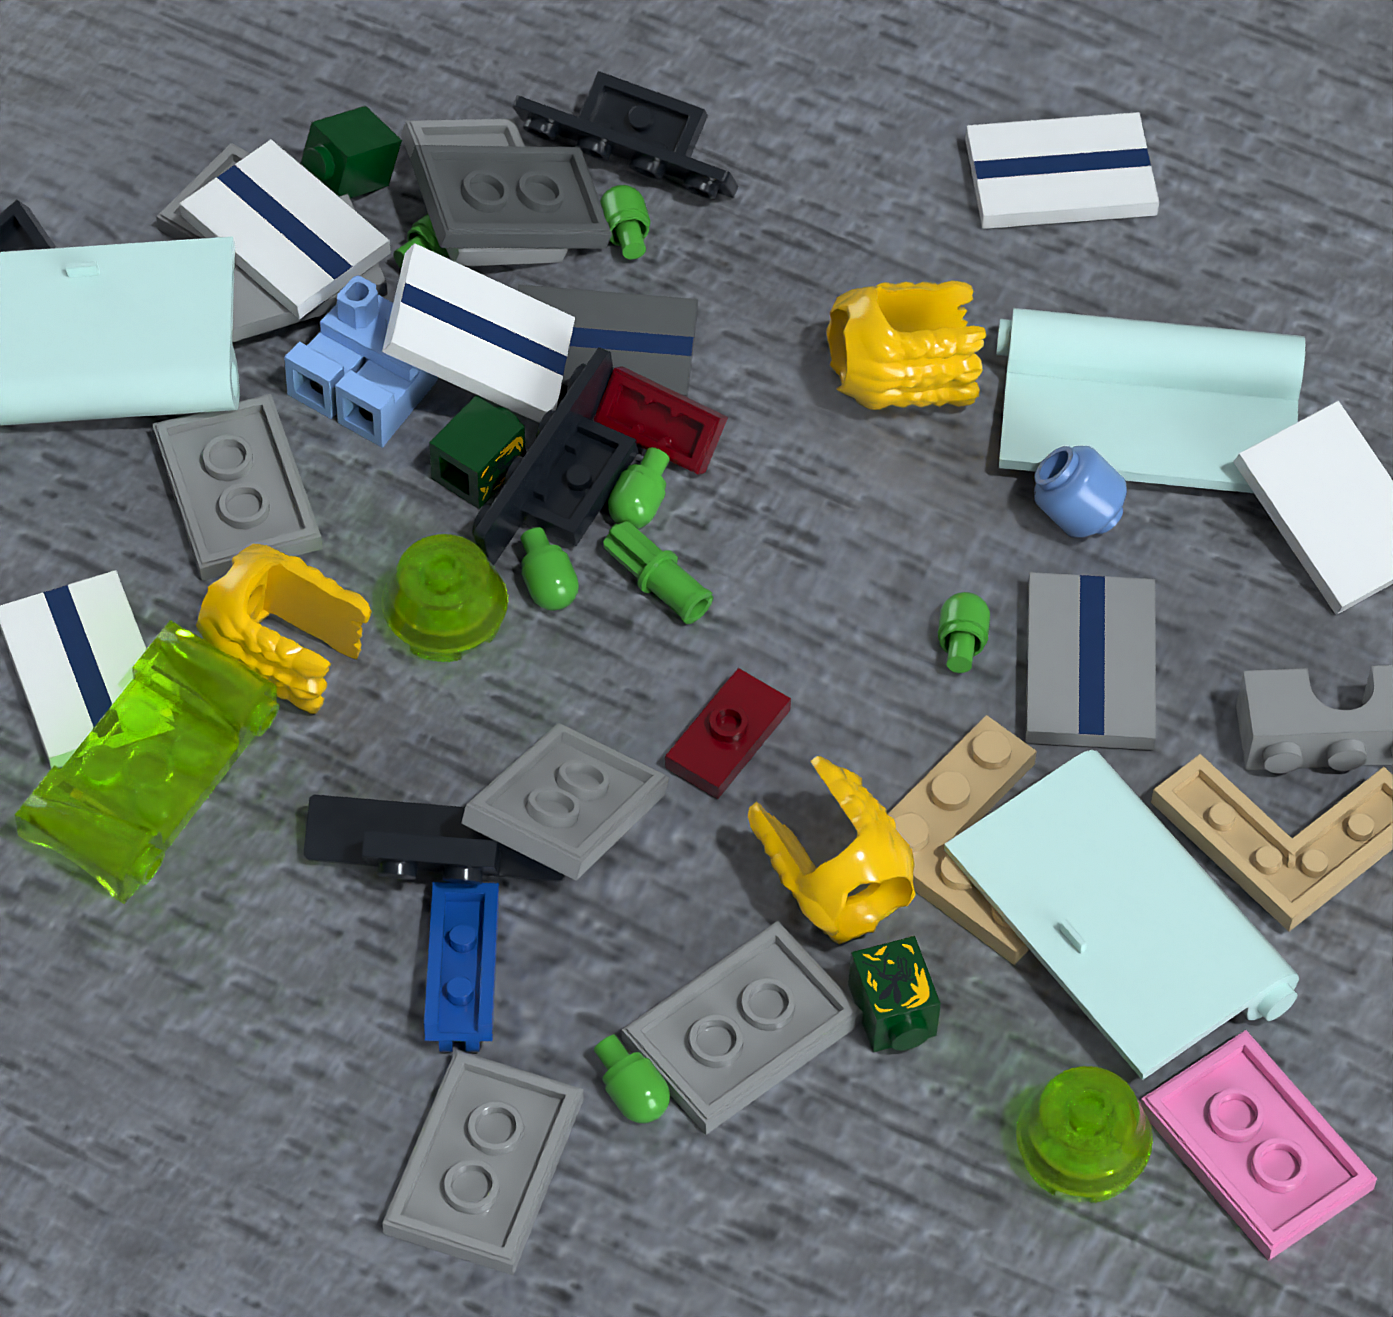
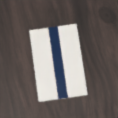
[965,112,1159,229]
[180,139,391,319]
[382,243,575,423]
[0,570,175,770]

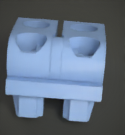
[284,275,438,448]

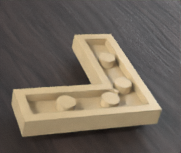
[888,715,1037,965]
[1151,754,1393,932]

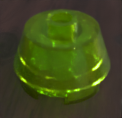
[382,534,508,662]
[1016,1066,1153,1203]

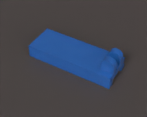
[424,882,499,1052]

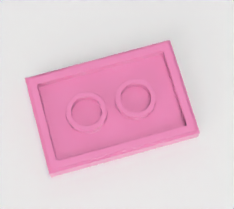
[1139,1030,1377,1261]

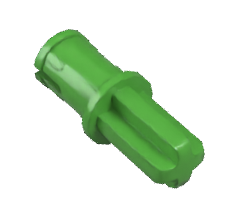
[603,521,714,624]

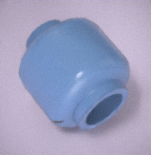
[1034,446,1127,538]

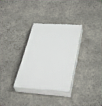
[1234,401,1393,615]

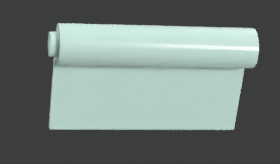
[0,236,239,425]
[996,308,1305,493]
[944,750,1299,1080]

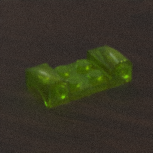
[15,620,280,904]

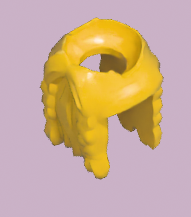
[826,280,986,410]
[195,543,372,714]
[748,756,916,944]

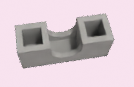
[1236,665,1393,773]

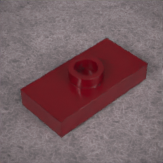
[594,366,728,475]
[665,668,791,799]

